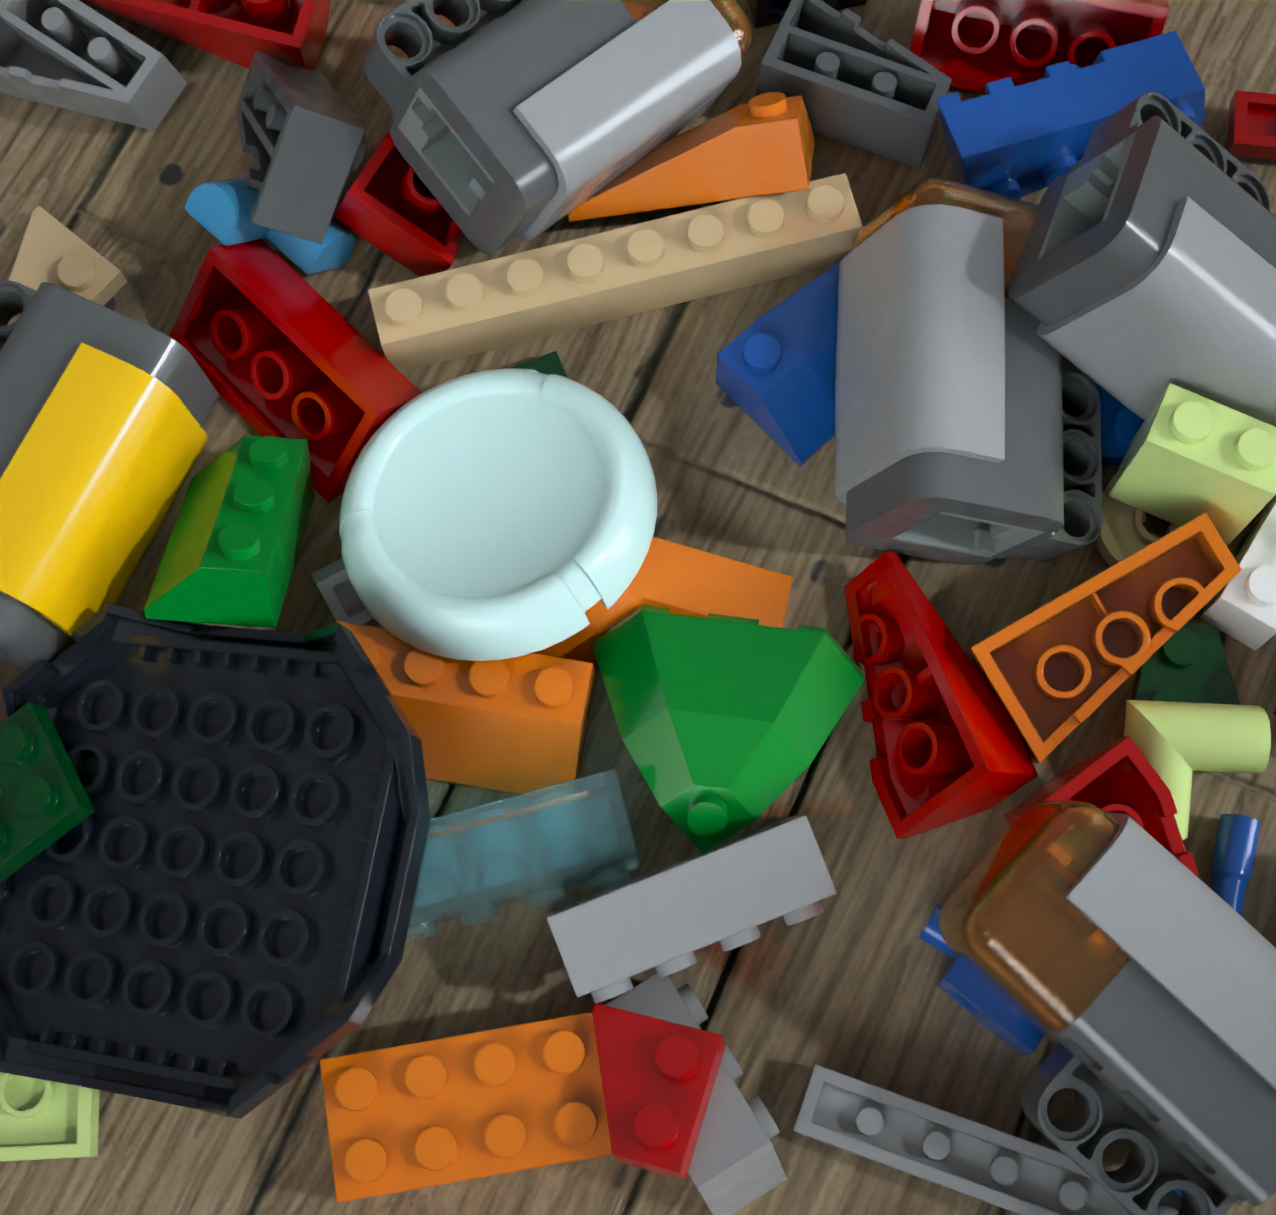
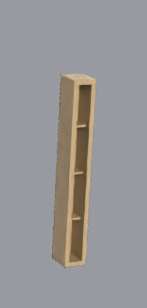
[368,173,863,372]

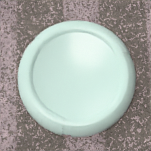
[339,368,657,661]

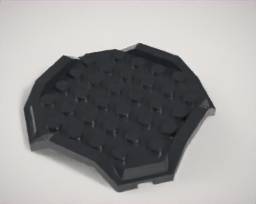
[0,603,431,1119]

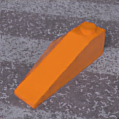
[568,92,815,222]
[533,537,792,663]

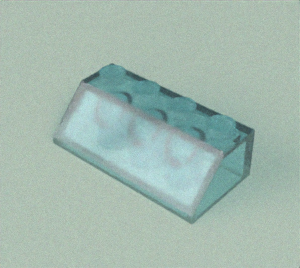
[406,769,639,943]

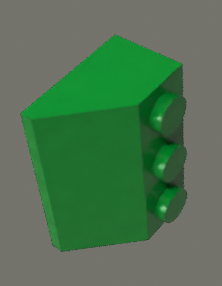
[144,435,315,628]

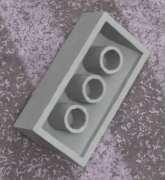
[547,815,837,1003]

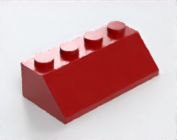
[910,0,1170,94]
[169,239,421,502]

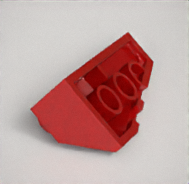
[82,0,330,71]

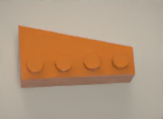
[970,512,1242,763]

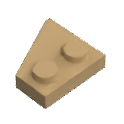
[7,205,127,325]

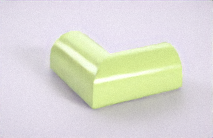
[1124,700,1271,840]

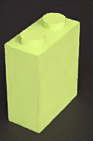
[1108,383,1276,546]

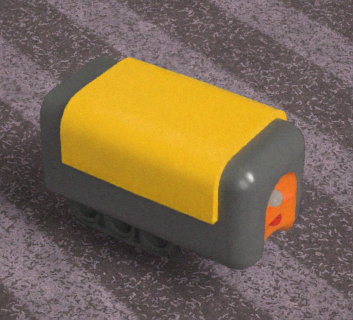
[0,280,219,670]

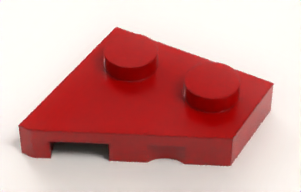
[592,1003,726,1181]

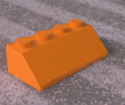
[336,621,596,805]

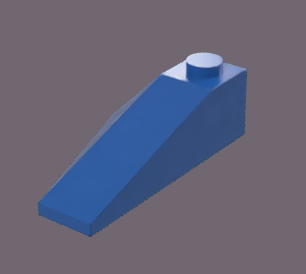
[716,260,842,467]

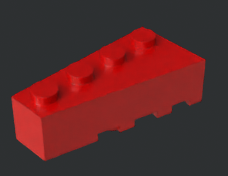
[333,127,461,277]

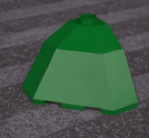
[593,605,864,853]

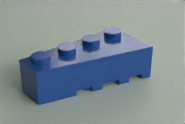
[936,31,1205,213]

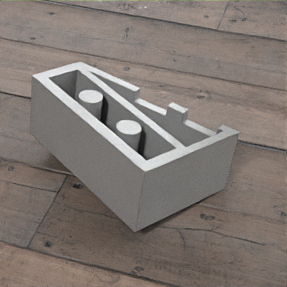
[0,0,188,130]

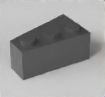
[756,0,952,170]
[236,51,366,244]

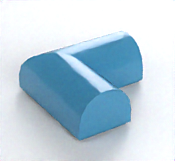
[184,176,355,275]

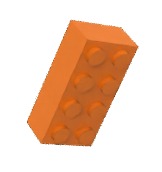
[320,1012,612,1203]

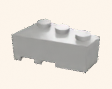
[606,973,788,1215]

